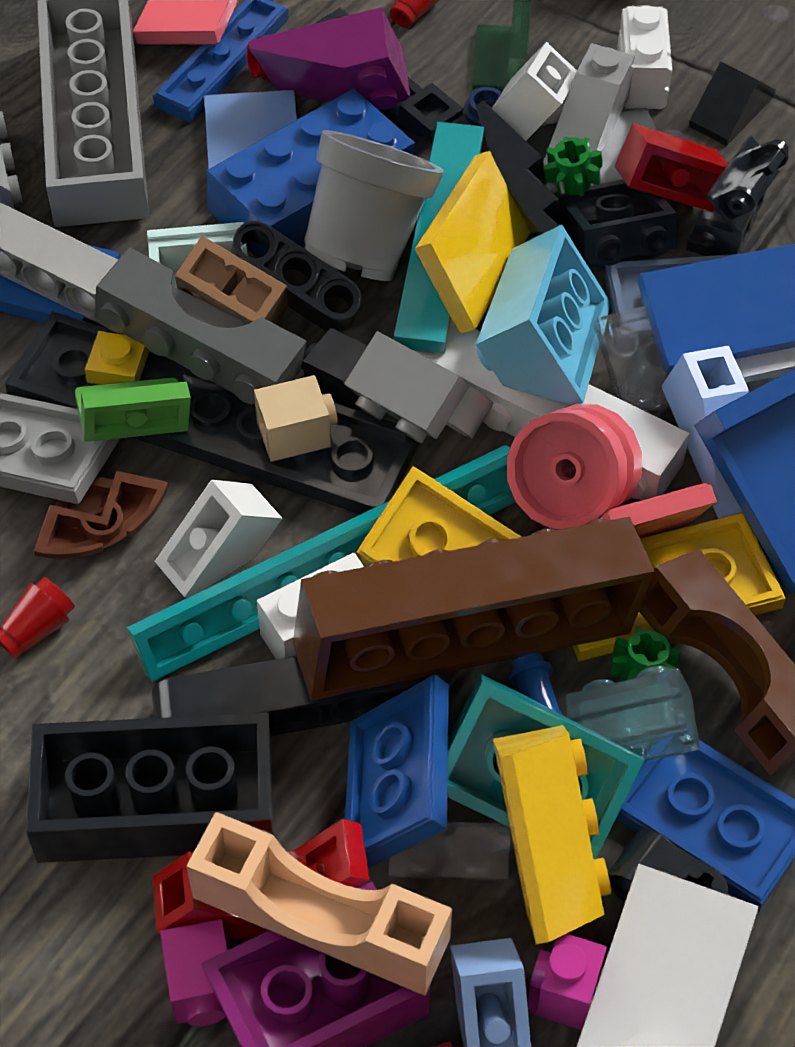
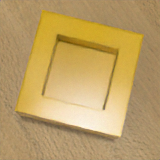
[85,331,149,385]

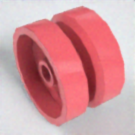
[507,404,642,529]

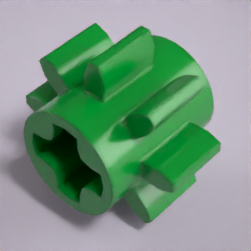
[544,136,603,197]
[609,626,681,699]

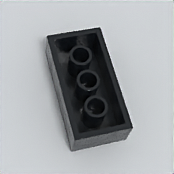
[26,712,275,863]

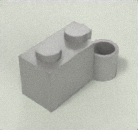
[344,331,494,444]

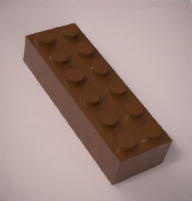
[293,516,655,701]

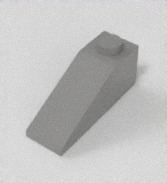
[543,43,635,166]

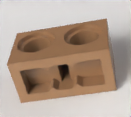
[175,235,288,324]

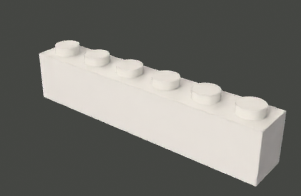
[393,319,690,501]

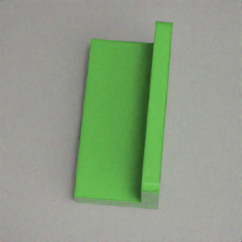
[75,378,191,442]

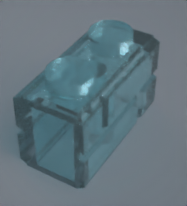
[566,666,700,762]

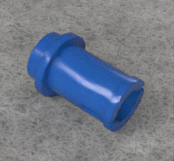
[509,654,562,715]

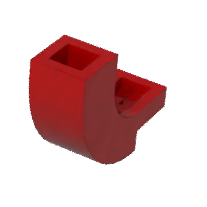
[152,819,369,940]

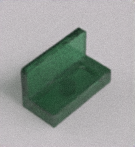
[472,0,531,92]

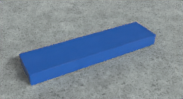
[153,0,289,123]

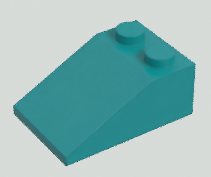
[447,674,645,859]

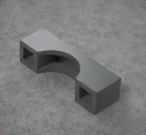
[94,247,306,404]

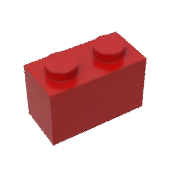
[614,123,728,212]

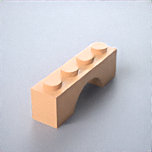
[187,812,452,996]

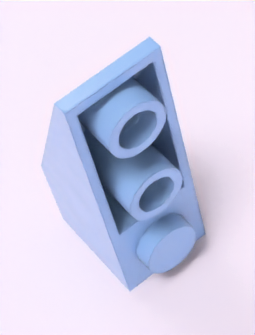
[661,346,749,519]

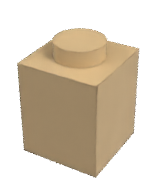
[254,375,337,462]

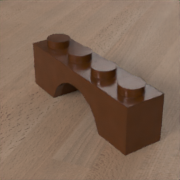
[639,548,795,776]

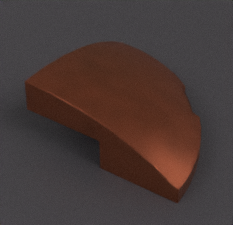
[34,471,168,559]

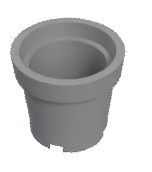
[303,130,444,281]

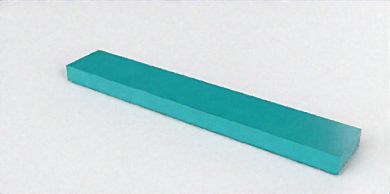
[394,122,484,354]

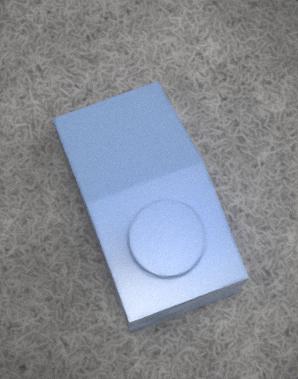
[450,938,531,1047]

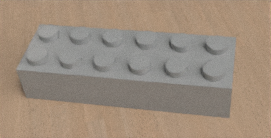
[37,0,149,227]

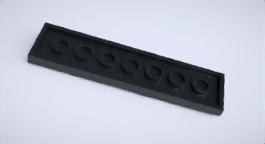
[4,311,420,515]

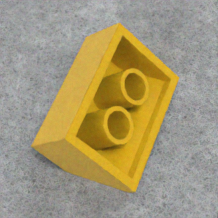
[493,725,611,944]

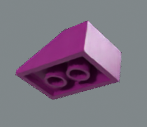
[248,7,410,110]
[201,882,431,1047]

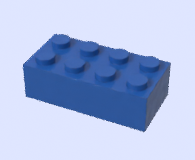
[207,89,415,258]

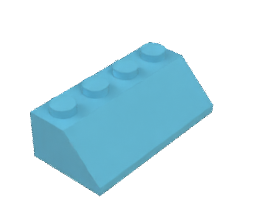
[475,225,611,406]

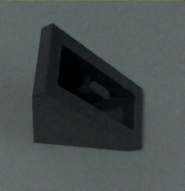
[689,61,776,146]

